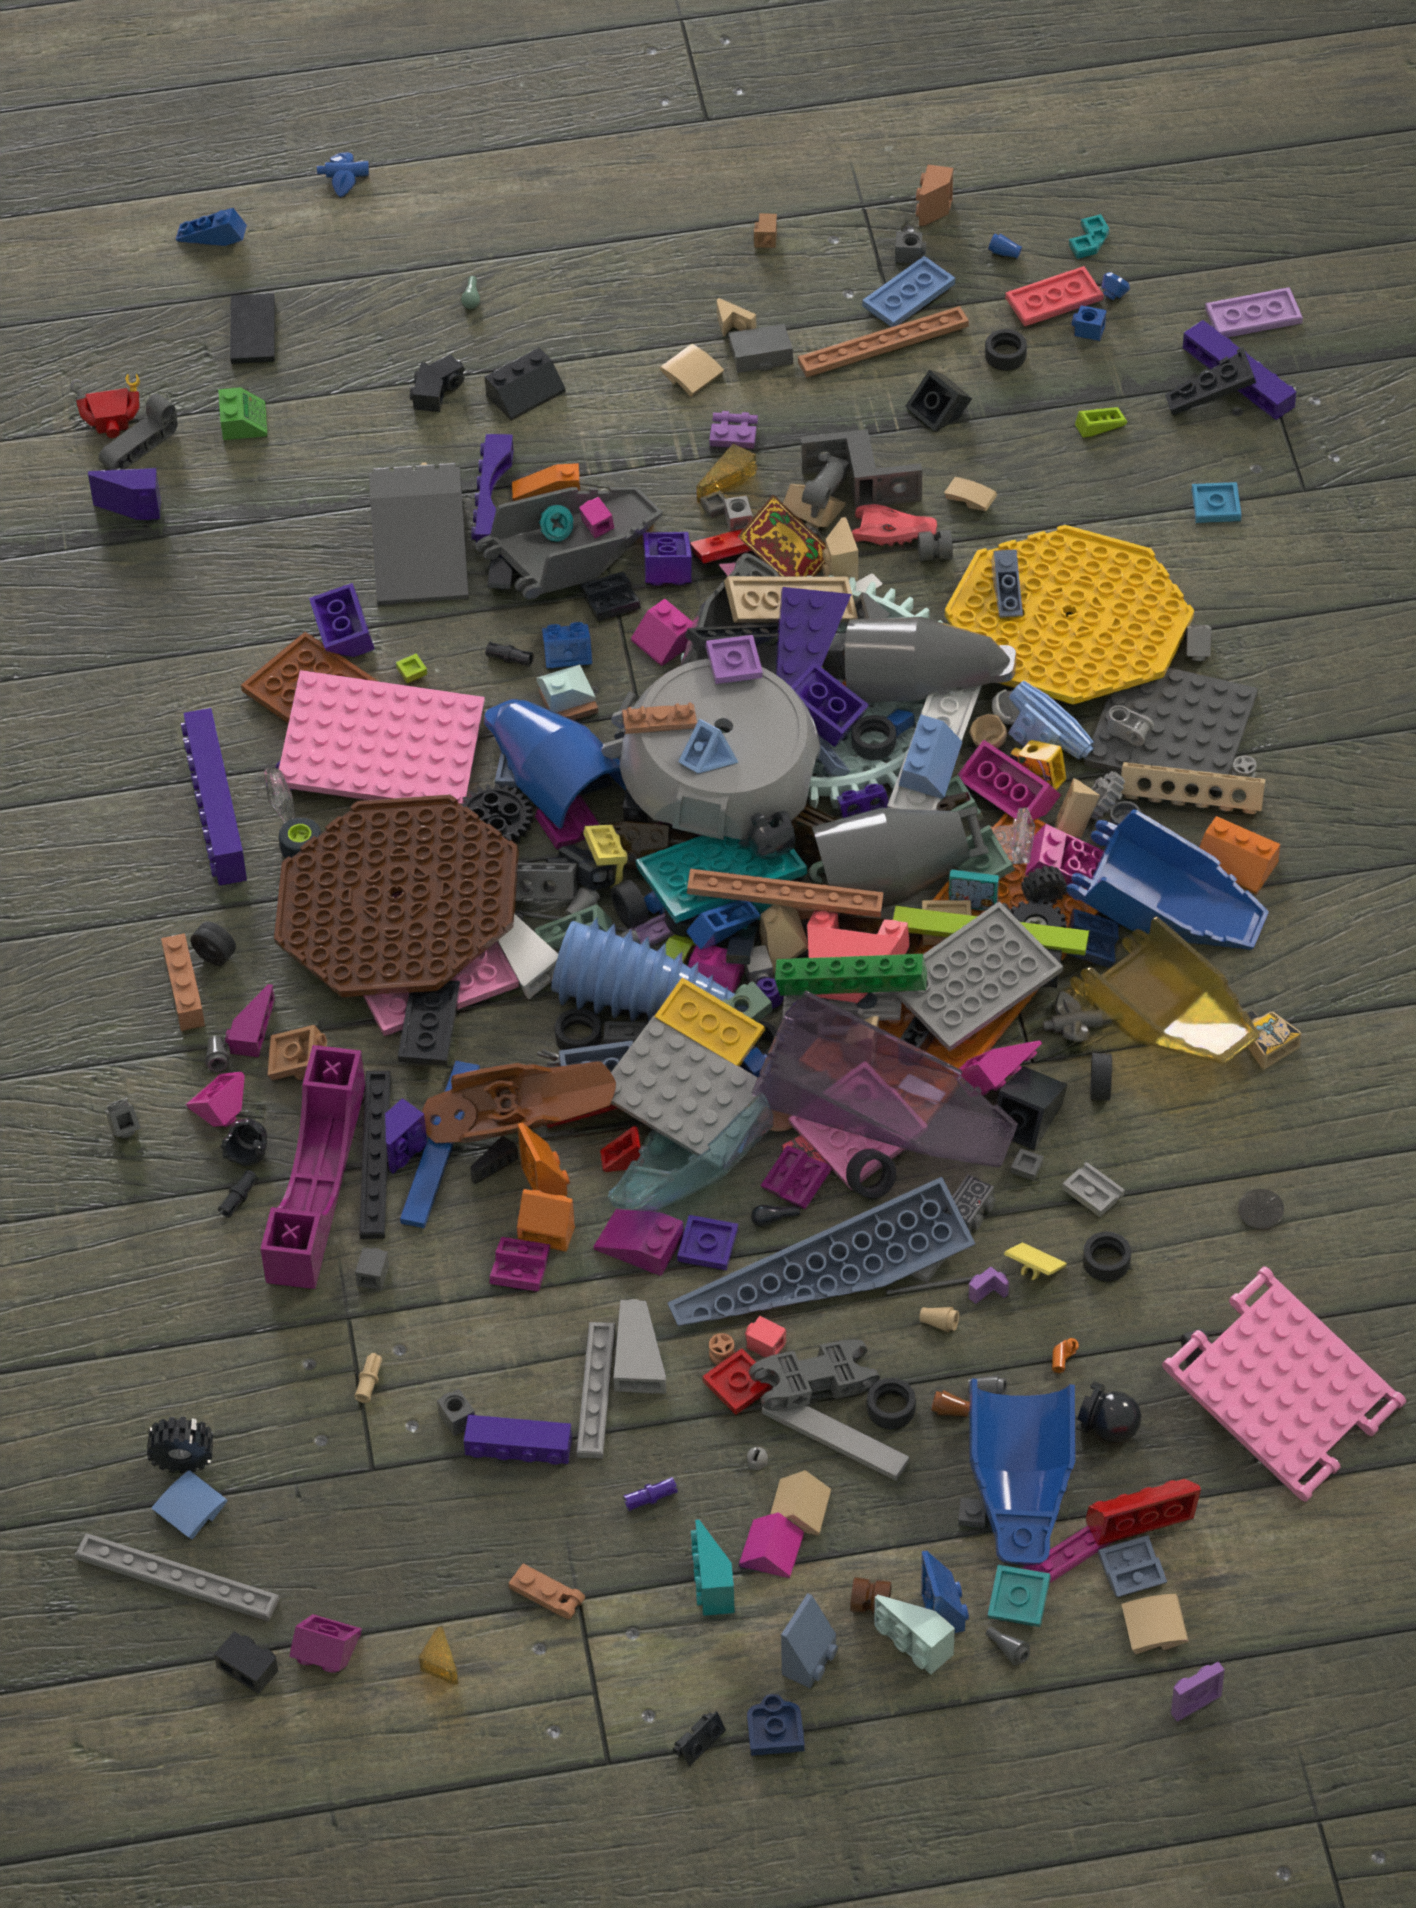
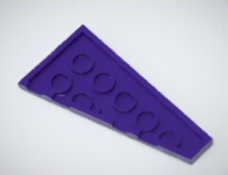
[776,587,851,687]

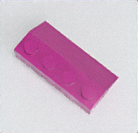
[958,740,1061,825]

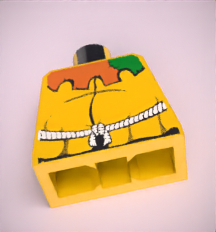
[1010,740,1066,790]

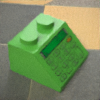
[218,387,267,440]

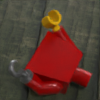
[70,374,140,438]

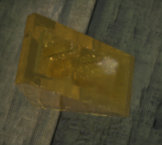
[419,1626,459,1685]

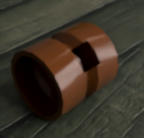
[850,1577,892,1615]

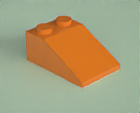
[517,1123,570,1196]

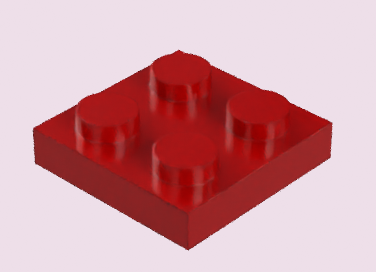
[702,1348,773,1415]

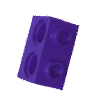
[836,784,889,818]

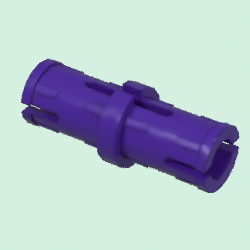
[623,1477,678,1511]

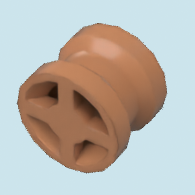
[709,1333,735,1365]

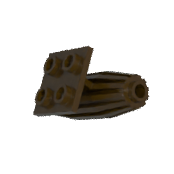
[791,804,839,867]
[600,821,696,870]

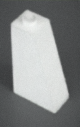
[497,914,558,999]

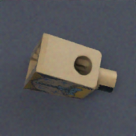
[1243,1011,1302,1070]

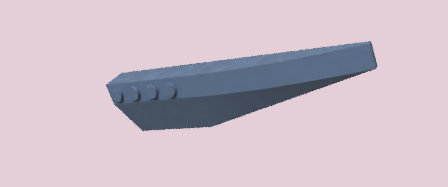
[667,1177,975,1326]

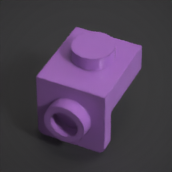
[969,1267,1009,1304]

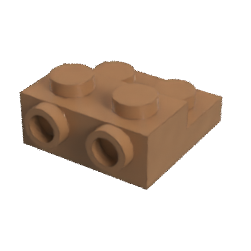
[268,1025,327,1080]

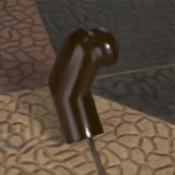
[936,792,970,811]

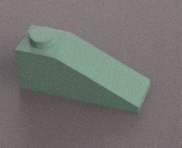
[535,904,612,949]

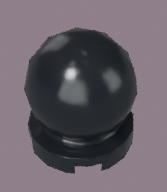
[1076,1381,1142,1443]

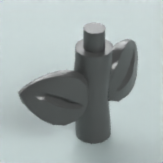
[1043,991,1103,1041]

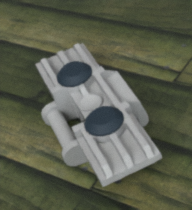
[782,992,902,1035]

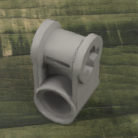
[1107,705,1154,746]

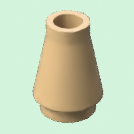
[920,1307,959,1332]

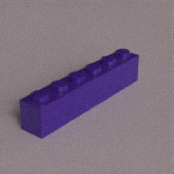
[1183,320,1297,420]

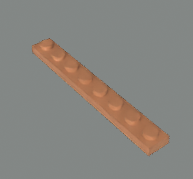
[798,306,969,377]
[687,869,883,917]

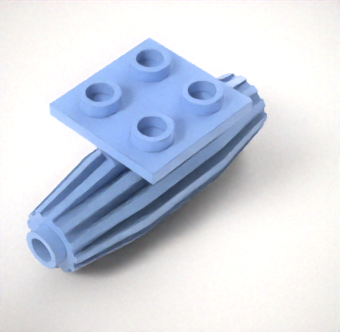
[1008,681,1094,759]

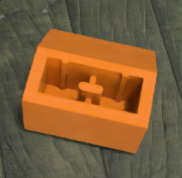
[517,1189,575,1252]

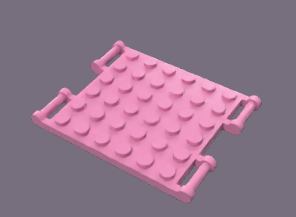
[1162,1267,1406,1502]

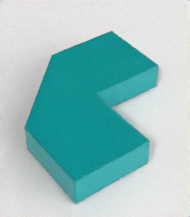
[1069,214,1109,259]

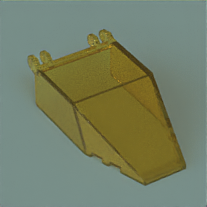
[1070,916,1260,1065]

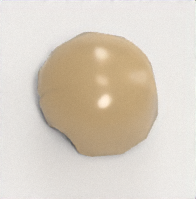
[970,714,1007,749]

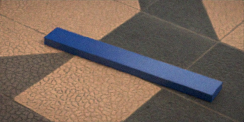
[400,1061,480,1228]

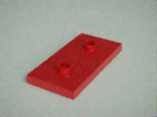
[690,528,751,563]

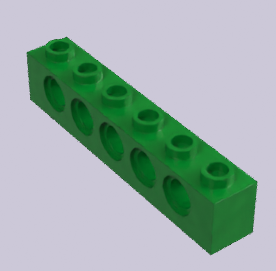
[775,954,927,996]

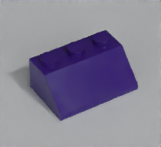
[309,583,375,657]

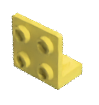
[583,825,627,888]

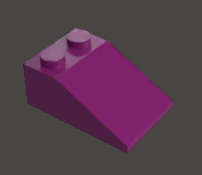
[593,1209,683,1276]

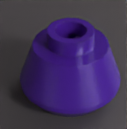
[756,978,784,1009]

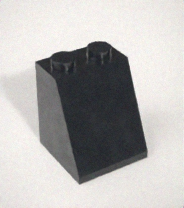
[990,1066,1068,1150]

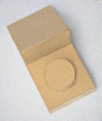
[717,298,756,337]

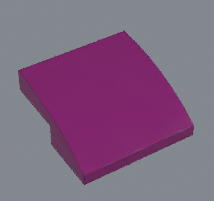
[535,795,600,849]
[760,1145,831,1209]
[489,1237,550,1292]

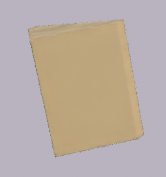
[1055,778,1100,838]
[771,1470,831,1536]

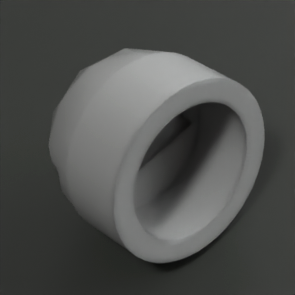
[747,1447,768,1470]

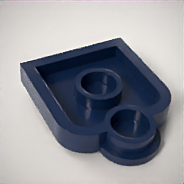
[747,1694,805,1756]

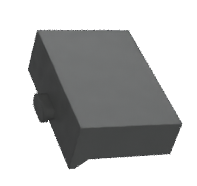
[728,324,793,373]

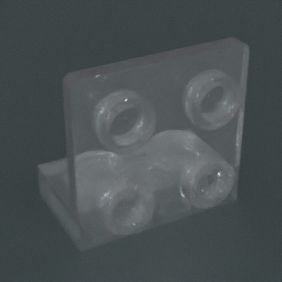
[991,808,1035,864]

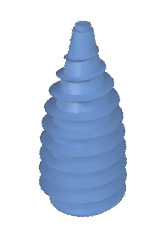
[551,917,748,1022]

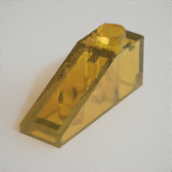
[696,444,757,503]

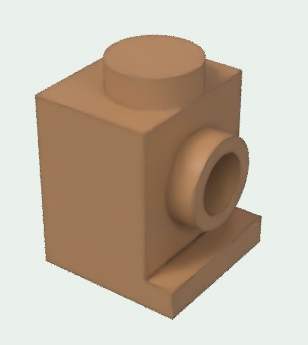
[754,213,777,248]

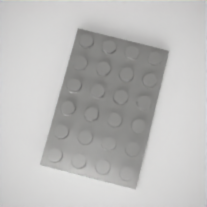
[893,901,1063,1052]
[611,1016,777,1170]

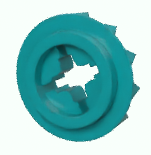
[538,505,573,541]

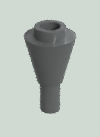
[986,1627,1030,1665]

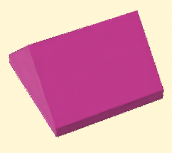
[739,1512,804,1578]

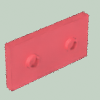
[1005,266,1104,327]

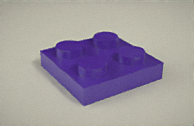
[677,1215,738,1270]

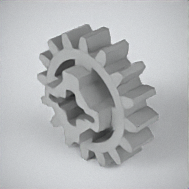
[1090,771,1125,820]

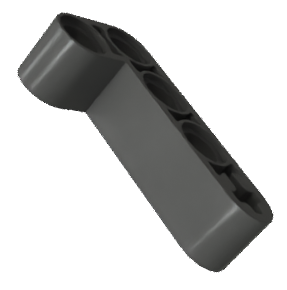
[98,393,178,470]

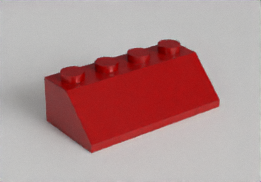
[1085,1479,1201,1546]

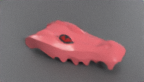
[852,504,937,546]

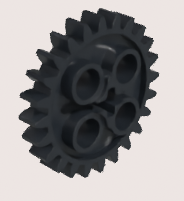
[460,784,533,843]

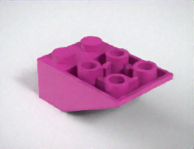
[1025,824,1104,890]
[953,1040,1042,1097]

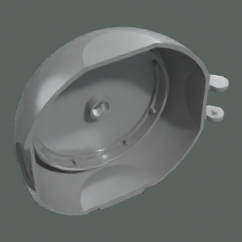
[601,659,820,840]

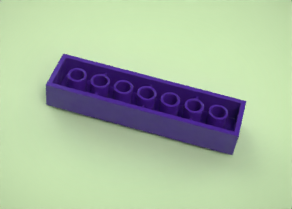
[180,708,247,886]

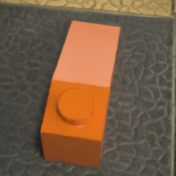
[512,463,580,501]

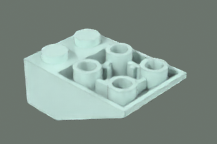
[875,1595,955,1674]

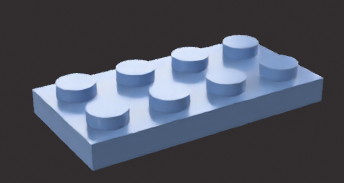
[862,256,955,327]

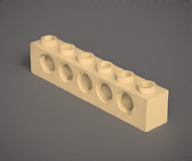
[1120,762,1266,814]

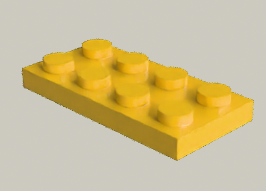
[654,977,765,1066]

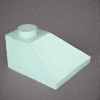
[536,665,596,713]

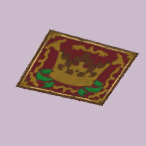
[737,495,826,577]

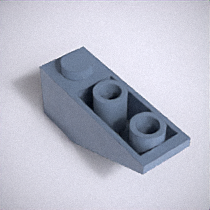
[991,549,1023,618]

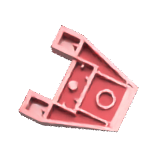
[807,910,909,1003]

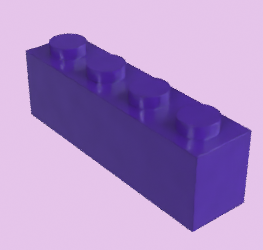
[464,1415,572,1465]

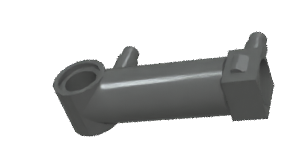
[802,456,850,518]

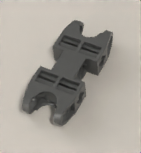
[748,1340,880,1411]

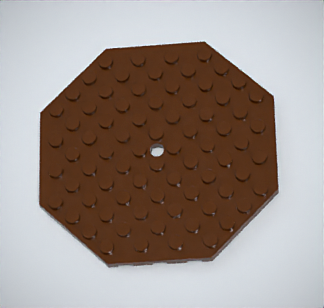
[274,794,519,997]

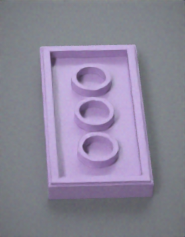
[1205,287,1303,338]

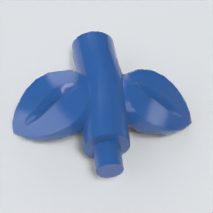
[317,152,369,198]

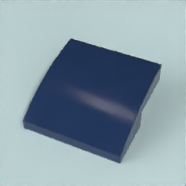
[1067,909,1119,968]

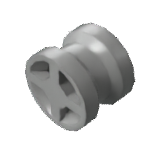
[1232,756,1257,778]

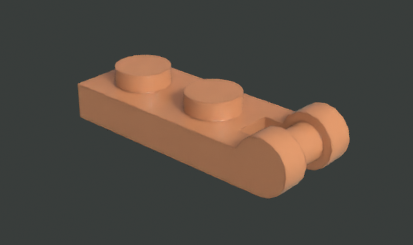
[509,1564,585,1619]

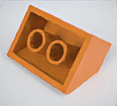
[1199,816,1280,895]

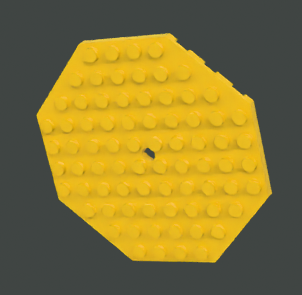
[945,525,1194,704]

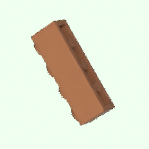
[161,933,205,1031]

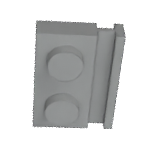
[1062,1162,1125,1217]

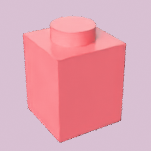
[745,1316,786,1358]

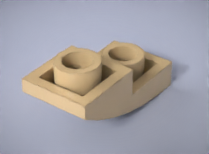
[944,477,997,511]

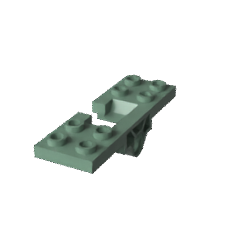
[940,775,1015,879]

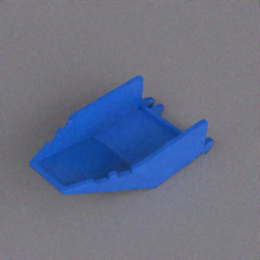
[1066,809,1269,950]

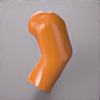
[1052,1338,1079,1373]

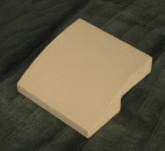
[660,344,724,397]
[1122,1594,1189,1654]

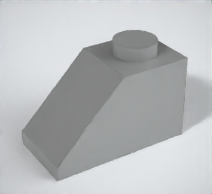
[1186,625,1211,661]

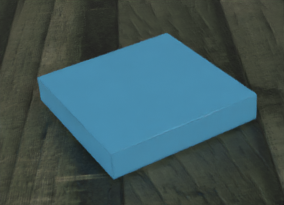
[1191,482,1241,523]

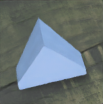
[678,719,739,773]

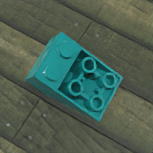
[691,1519,735,1616]

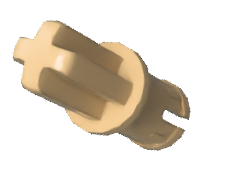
[354,1353,382,1403]

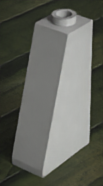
[614,1299,666,1394]

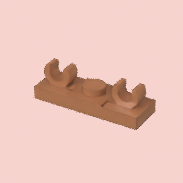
[622,702,697,734]

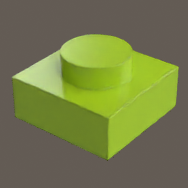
[396,654,428,683]

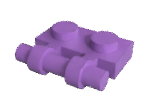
[709,411,758,449]

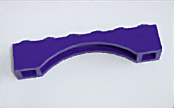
[471,434,514,543]

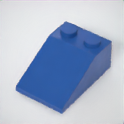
[921,1551,969,1633]

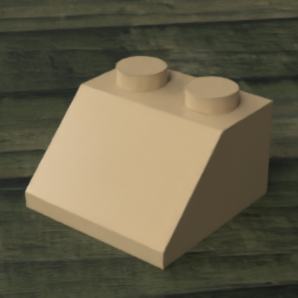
[783,484,846,529]
[822,517,858,581]

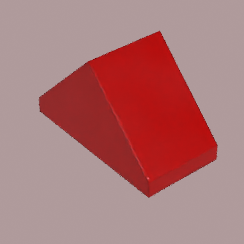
[600,1126,642,1172]

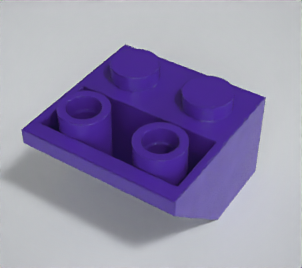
[385,1098,427,1173]

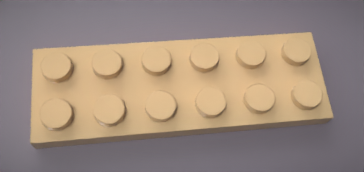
[724,576,858,623]

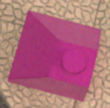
[186,1072,245,1127]

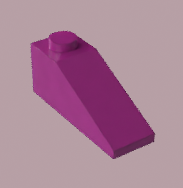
[225,984,275,1057]

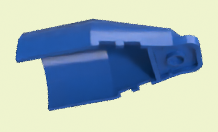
[484,699,626,829]
[969,1379,1075,1565]

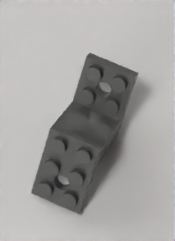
[801,429,922,509]

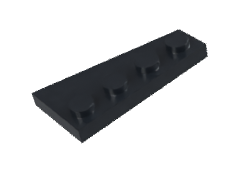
[1165,347,1257,415]

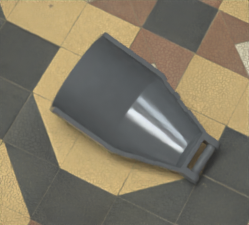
[812,806,989,917]

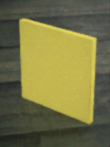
[1004,1242,1067,1280]

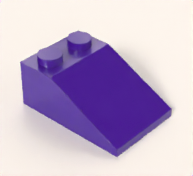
[88,468,161,520]
[643,532,692,585]
[791,662,869,748]

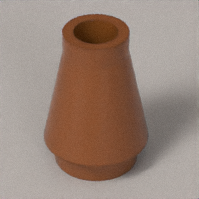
[931,1390,970,1417]

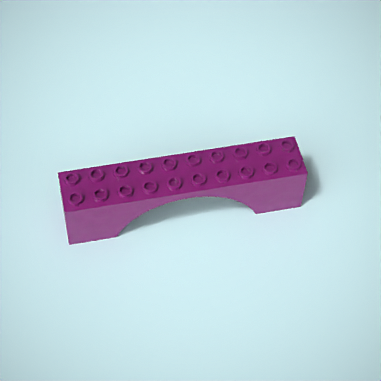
[260,1045,365,1289]

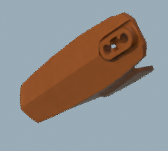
[422,1061,616,1143]

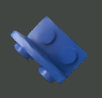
[542,622,592,668]

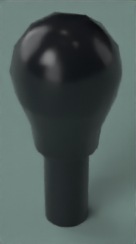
[751,1205,800,1227]

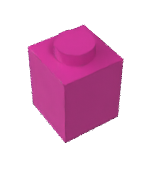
[579,497,614,538]

